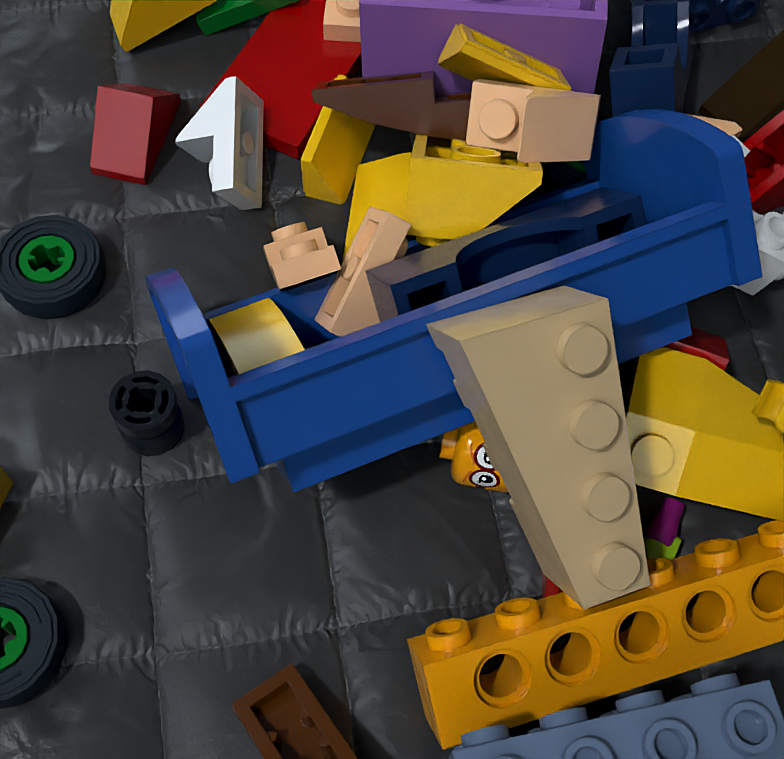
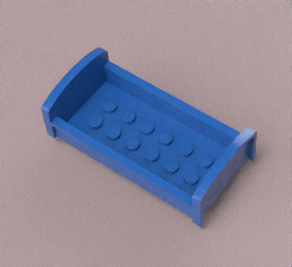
[145,109,763,492]

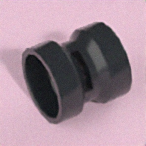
[109,370,184,457]

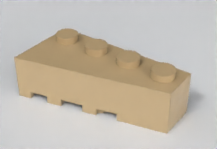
[426,285,650,609]

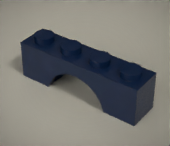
[609,0,695,117]
[365,187,647,322]

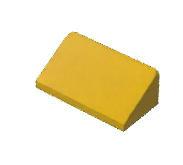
[438,23,572,91]
[301,74,375,205]
[343,152,412,260]

